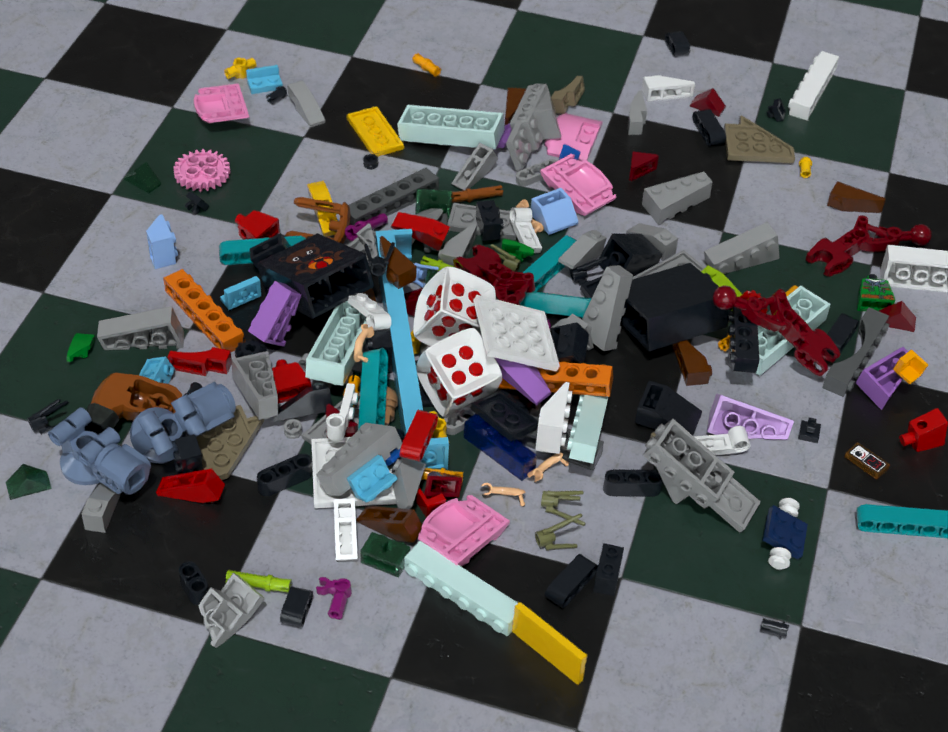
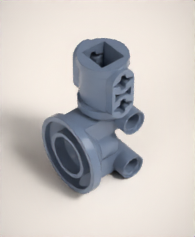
[130,382,236,464]
[48,407,151,494]

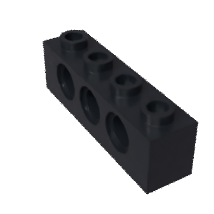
[728,307,760,373]

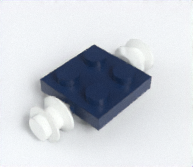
[763,498,808,570]

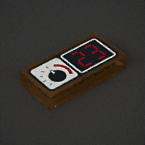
[845,442,890,479]

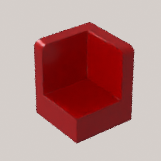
[416,489,446,518]

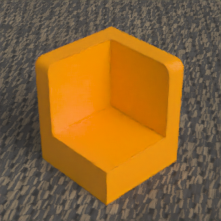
[893,349,928,384]

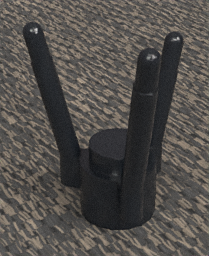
[364,242,395,277]
[570,256,607,286]
[27,399,68,434]

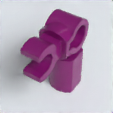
[316,577,352,619]

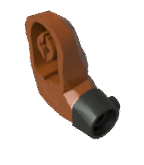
[84,373,182,435]

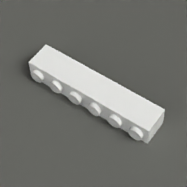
[788,51,839,120]

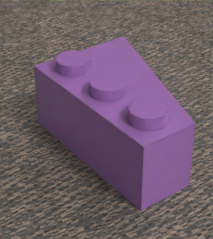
[248,281,302,347]
[856,347,908,410]

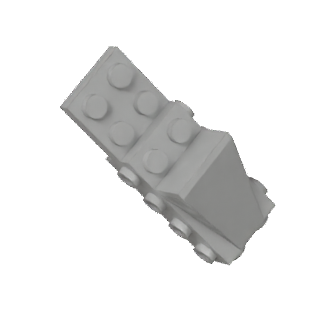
[506,84,562,171]
[643,419,760,532]

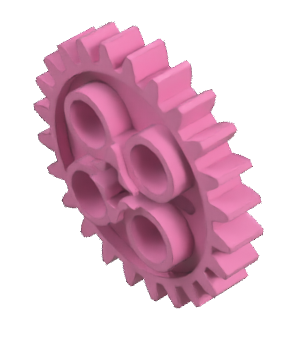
[174,149,230,192]

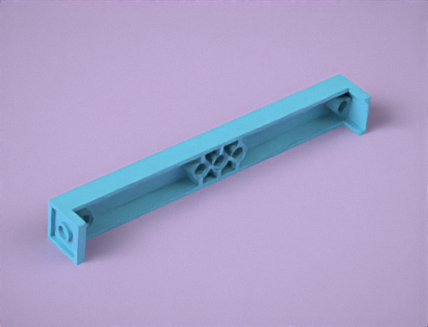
[375,229,449,469]

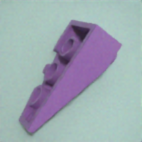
[495,358,551,406]

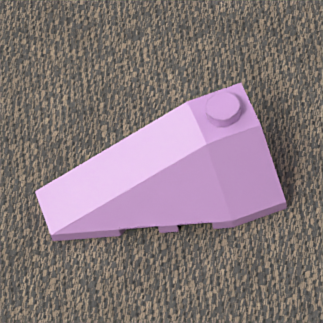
[707,393,794,439]

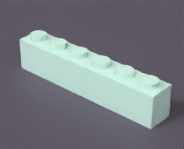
[567,395,608,464]
[404,541,518,636]

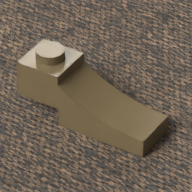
[551,76,585,114]

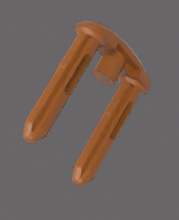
[285,197,350,244]

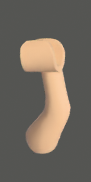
[516,200,544,233]
[353,324,374,362]
[527,452,569,482]
[480,483,526,506]

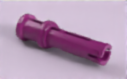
[345,213,388,241]

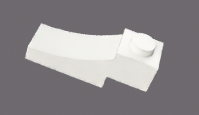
[334,498,358,561]

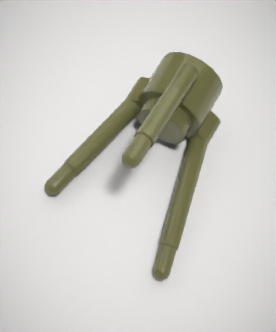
[491,244,521,272]
[541,490,585,526]
[535,513,582,551]

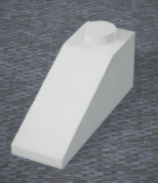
[642,75,695,101]

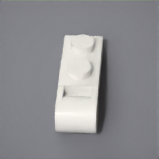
[510,208,542,253]
[348,293,391,331]
[326,383,358,441]
[694,426,751,455]

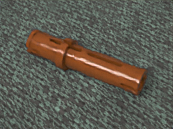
[451,185,503,203]

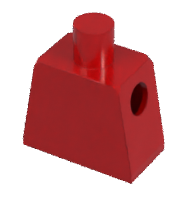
[235,210,280,240]
[272,359,311,404]
[899,408,948,452]

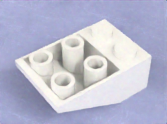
[535,382,572,454]

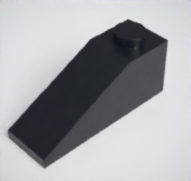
[272,382,332,422]

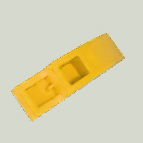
[307,180,338,237]

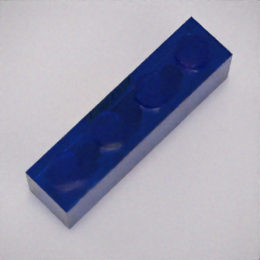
[464,413,537,481]

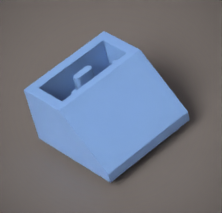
[531,188,579,235]
[146,214,178,269]

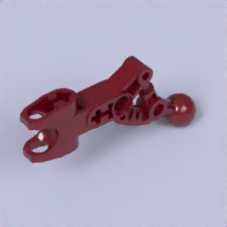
[806,215,932,277]
[453,244,535,306]
[713,285,840,376]

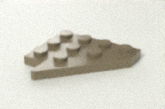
[724,116,795,163]
[187,405,264,480]

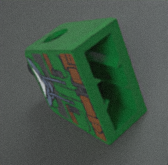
[857,274,896,311]

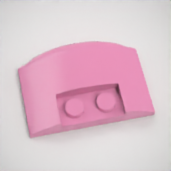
[194,83,249,123]
[545,113,603,162]
[540,154,616,216]
[418,495,510,566]

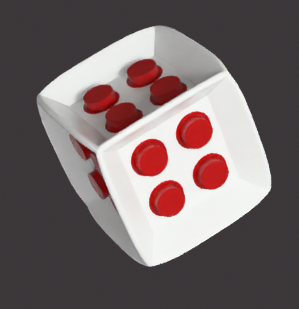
[413,266,496,346]
[416,328,502,418]

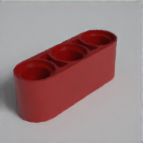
[400,409,438,462]

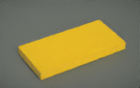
[347,106,404,157]
[512,602,587,685]

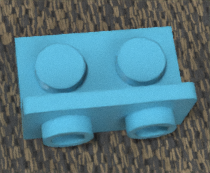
[246,65,283,94]
[220,276,261,310]
[139,356,175,384]
[346,455,398,502]

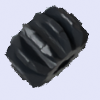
[235,338,267,358]

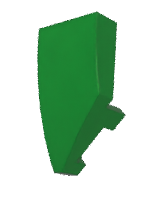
[501,239,534,262]
[67,333,95,362]

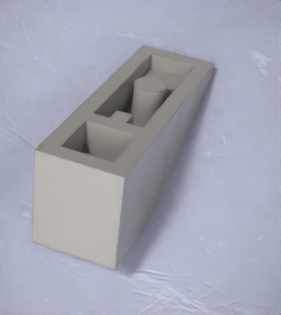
[451,143,498,191]
[626,223,678,261]
[438,224,477,266]
[558,230,607,269]
[391,457,426,509]
[82,483,121,533]

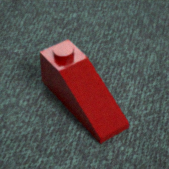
[391,212,450,251]
[156,468,225,503]

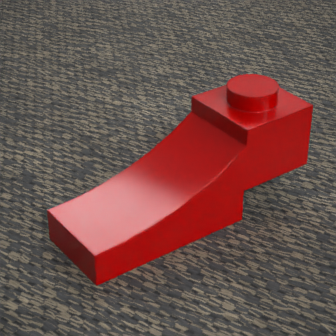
[168,347,232,376]

